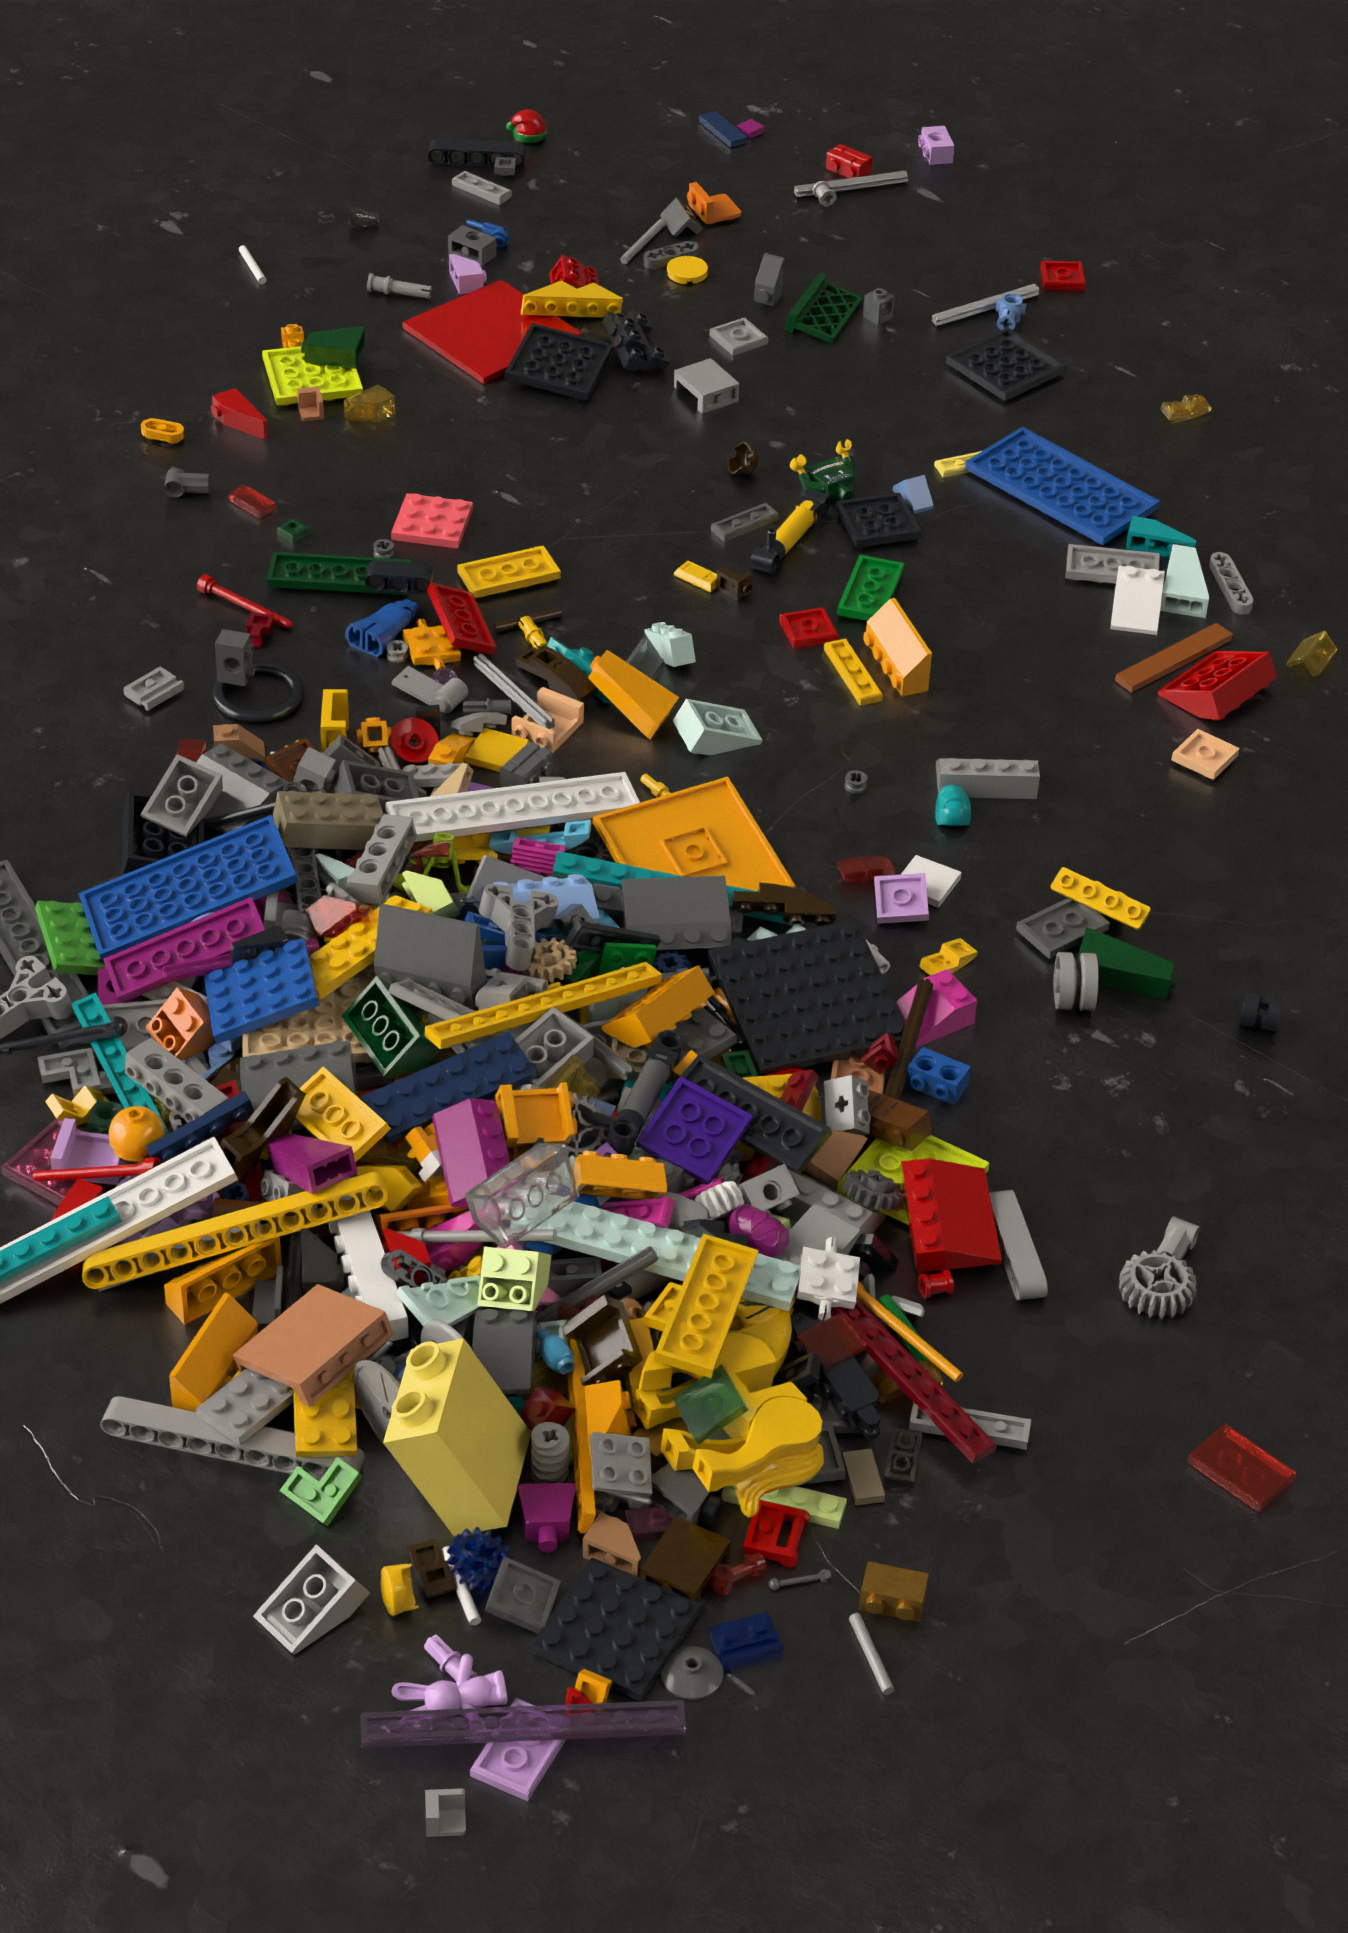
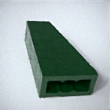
[1076,928,1177,999]

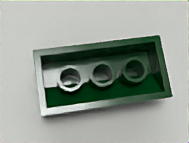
[342,976,441,1079]

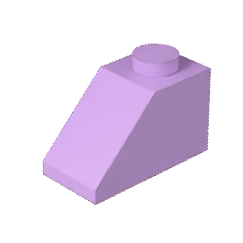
[449,254,487,294]

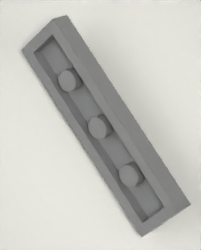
[909,1402,1031,1450]

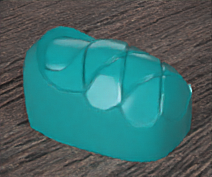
[935,785,971,826]

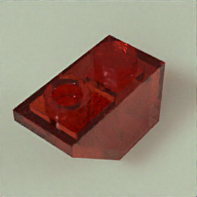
[306,895,372,939]

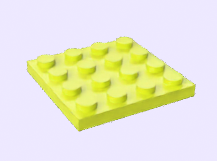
[262,346,363,406]
[837,1135,989,1225]

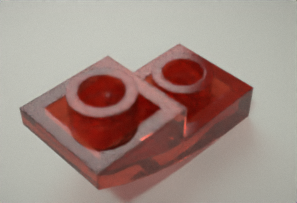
[836,856,896,883]

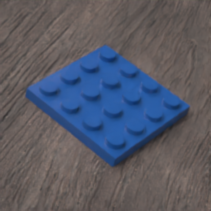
[204,938,320,1044]

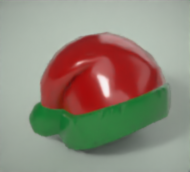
[506,110,547,143]

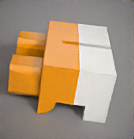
[405,1123,444,1182]

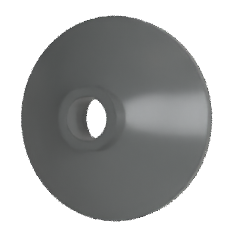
[660,1646,723,1701]

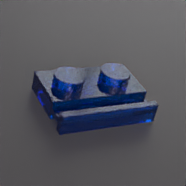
[708,1612,783,1670]

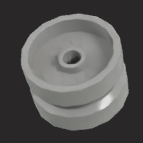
[1053,952,1098,1011]

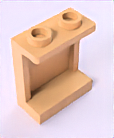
[512,687,584,753]

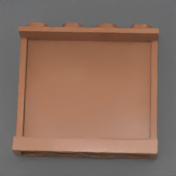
[233,1284,395,1407]

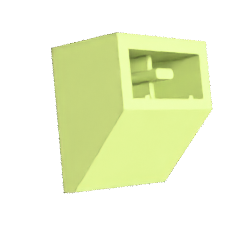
[402,871,460,919]
[477,1247,551,1311]

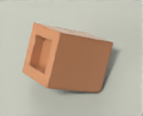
[297,386,324,421]

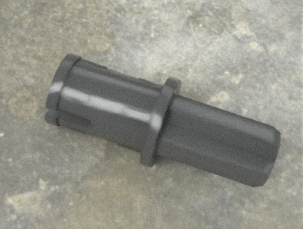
[463,698,511,715]

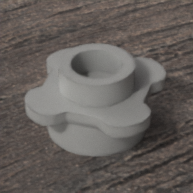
[717,1163,741,1185]

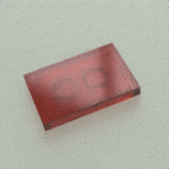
[1187,1423,1296,1512]

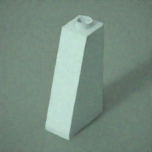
[1160,544,1209,618]

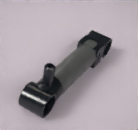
[591,1030,684,1156]

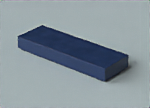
[699,111,747,148]

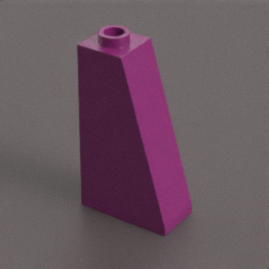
[267,1133,357,1194]

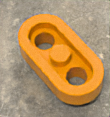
[141,418,184,444]

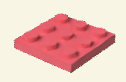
[391,494,473,549]

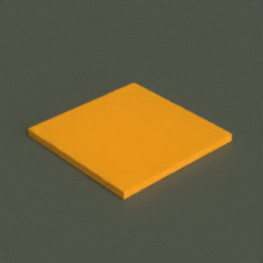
[592,777,795,891]

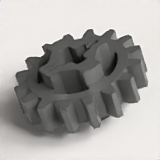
[843,1169,904,1211]

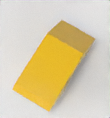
[45,1085,115,1126]

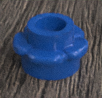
[490,228,510,248]

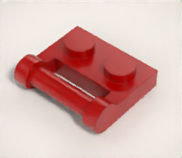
[743,1500,810,1568]

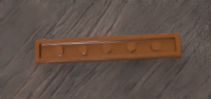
[1115,623,1233,693]

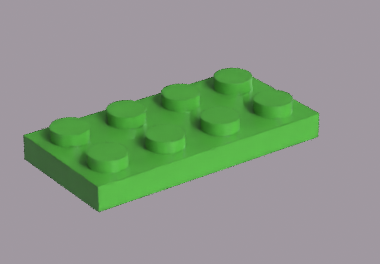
[35,901,106,975]

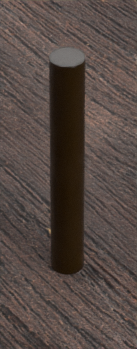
[493,608,562,633]

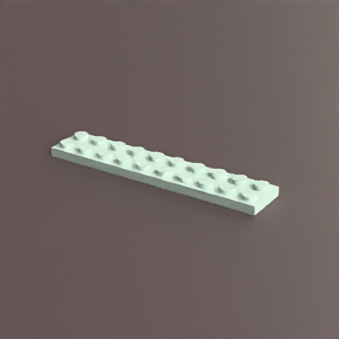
[509,1188,800,1311]

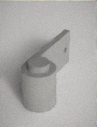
[392,666,468,713]

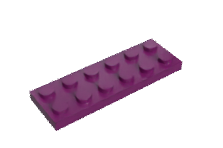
[103,897,265,1003]

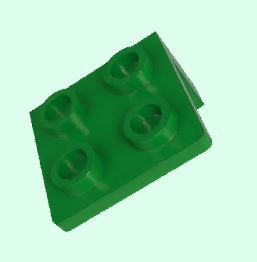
[595,942,657,977]

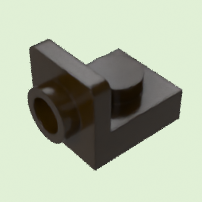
[716,567,753,601]

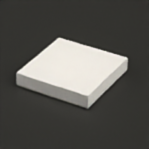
[901,855,961,908]

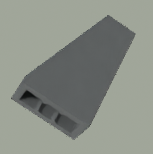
[649,1424,732,1524]

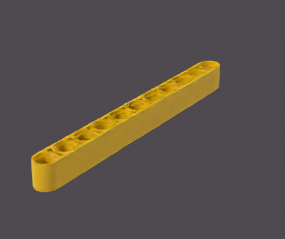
[82,1172,388,1289]

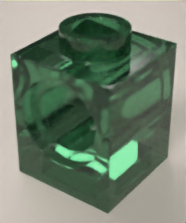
[87,1100,124,1135]

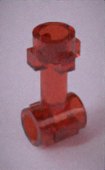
[711,1552,767,1594]

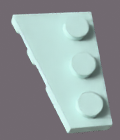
[395,1275,485,1327]

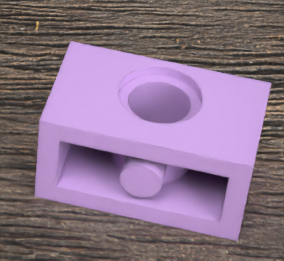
[918,126,954,165]

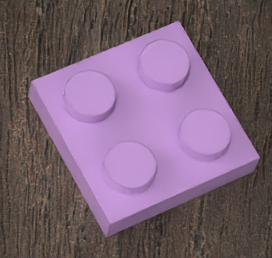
[874,873,929,924]

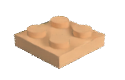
[1172,729,1240,780]

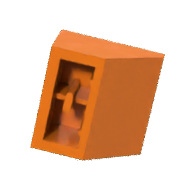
[145,988,215,1061]

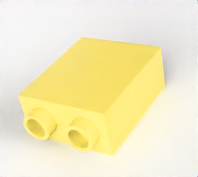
[383,1338,531,1536]

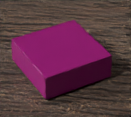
[737,119,764,139]

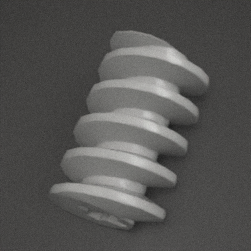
[531,1422,570,1484]

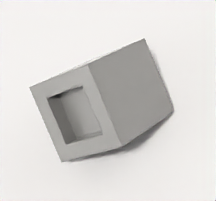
[425,1788,466,1837]

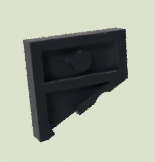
[849,1234,899,1270]

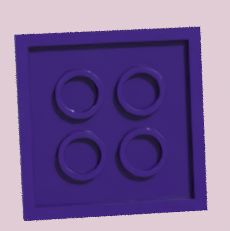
[636,1076,752,1185]

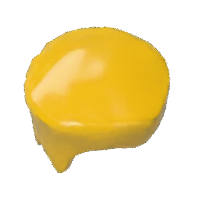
[381,1564,419,1616]

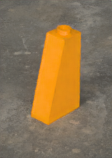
[588,650,679,740]

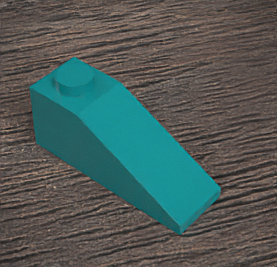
[1126,516,1197,557]

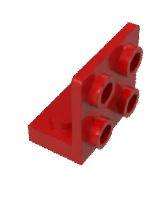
[549,254,599,288]

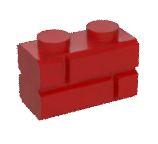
[826,144,873,178]

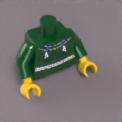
[790,439,856,502]

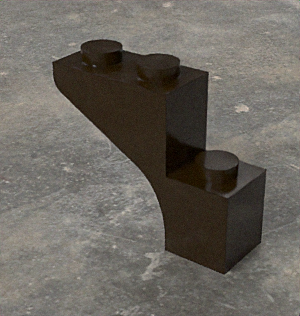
[220,1077,306,1175]

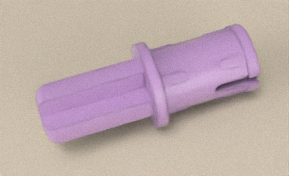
[424,1635,478,1681]

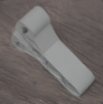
[479,884,559,971]
[0,956,74,1039]

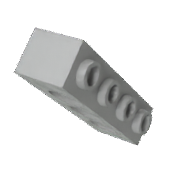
[347,814,417,905]
[125,1038,229,1123]

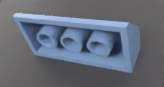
[484,874,600,928]

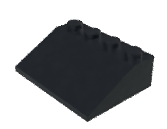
[122,791,204,875]

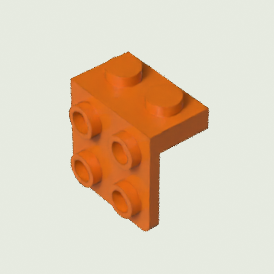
[687,182,741,224]

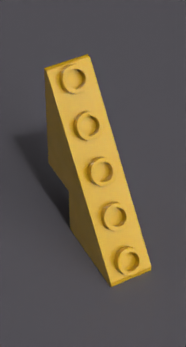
[521,281,623,317]

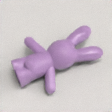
[391,1654,508,1733]

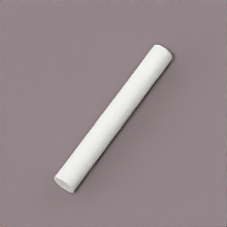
[239,245,266,284]
[441,1546,481,1626]

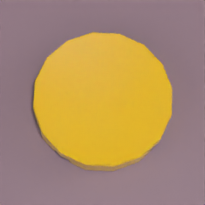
[667,256,708,284]

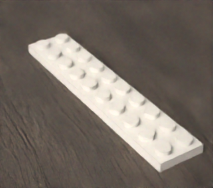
[385,772,640,842]
[0,1137,238,1304]

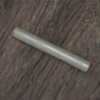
[849,1613,895,1695]

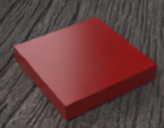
[1040,261,1086,291]
[779,607,839,649]

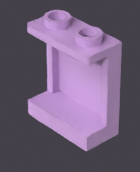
[50,1118,129,1185]

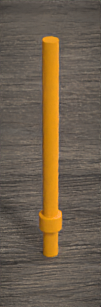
[856,1281,963,1382]

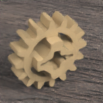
[522,938,577,983]

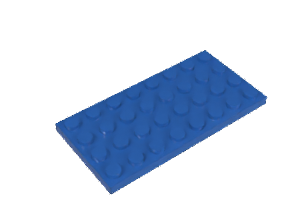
[965,427,1160,545]
[78,815,299,962]

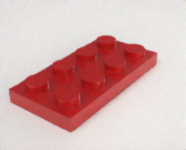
[427,583,497,655]

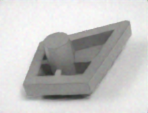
[891,1296,925,1318]

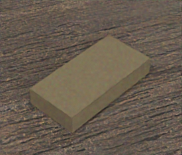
[842,1449,885,1506]

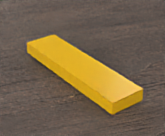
[824,639,883,706]

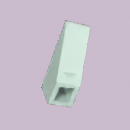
[644,622,696,667]

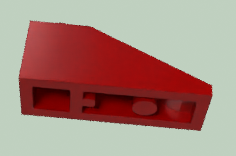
[211,388,268,440]

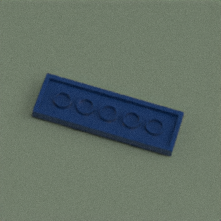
[361,1032,537,1144]

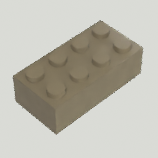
[273,791,383,850]

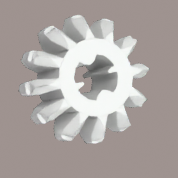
[695,1181,744,1220]

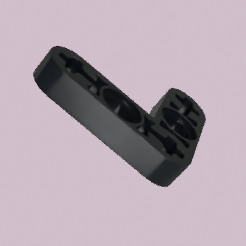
[381,1250,448,1352]

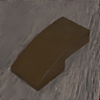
[407,1538,457,1598]

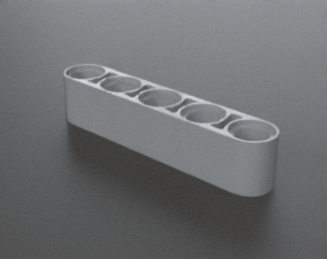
[989,1190,1048,1301]

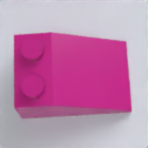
[895,969,977,1048]

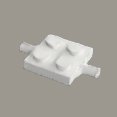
[797,1237,860,1321]

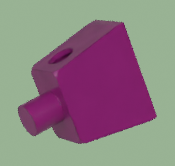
[518,1483,576,1552]

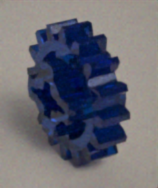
[447,1527,513,1593]

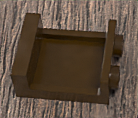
[561,1295,643,1386]
[640,1516,730,1603]

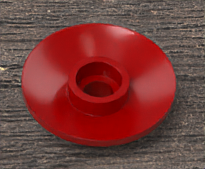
[390,718,439,764]

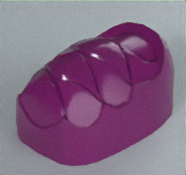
[729,1204,789,1257]

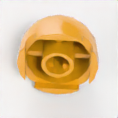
[108,1106,166,1162]

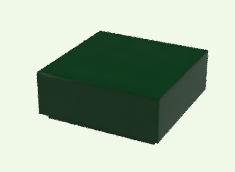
[277,519,309,544]

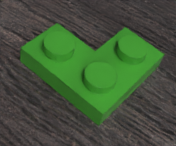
[280,1457,364,1526]

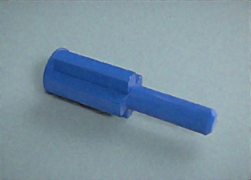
[466,219,506,235]

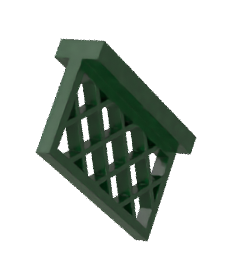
[785,272,863,344]

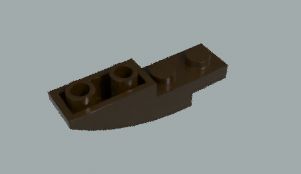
[515,646,598,702]
[731,882,837,926]

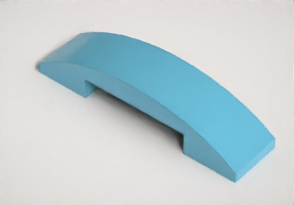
[489,820,591,855]

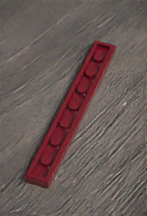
[831,1299,997,1464]

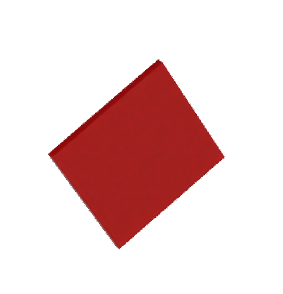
[403,279,582,384]

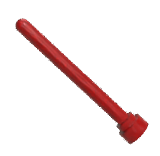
[197,574,293,629]
[32,1157,161,1182]

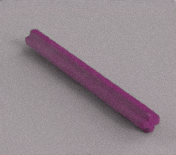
[162,938,319,982]

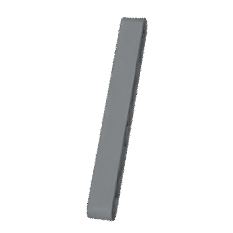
[100,1396,365,1480]

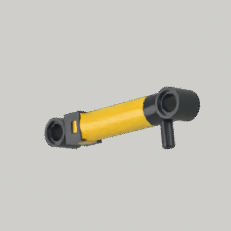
[750,489,831,575]

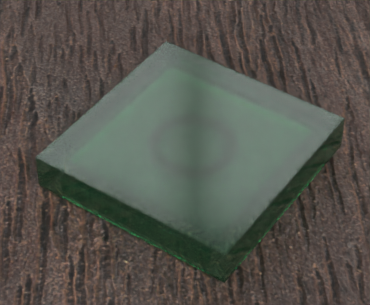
[672,1364,749,1444]

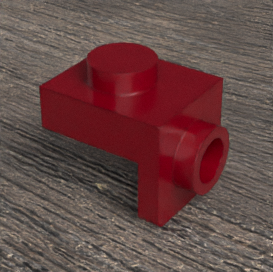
[862,1032,900,1075]

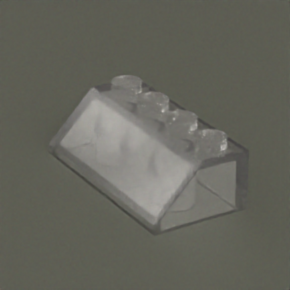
[465,1143,580,1249]

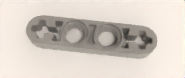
[1209,552,1253,614]

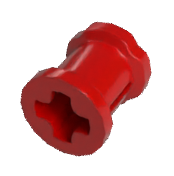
[918,1269,954,1299]

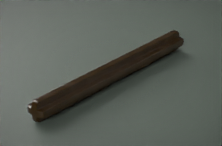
[884,978,934,1100]

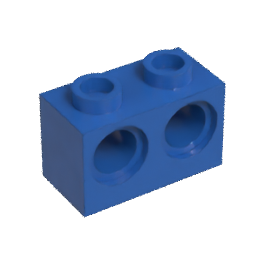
[906,1047,971,1105]

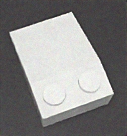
[1110,566,1165,635]

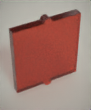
[797,1313,867,1371]

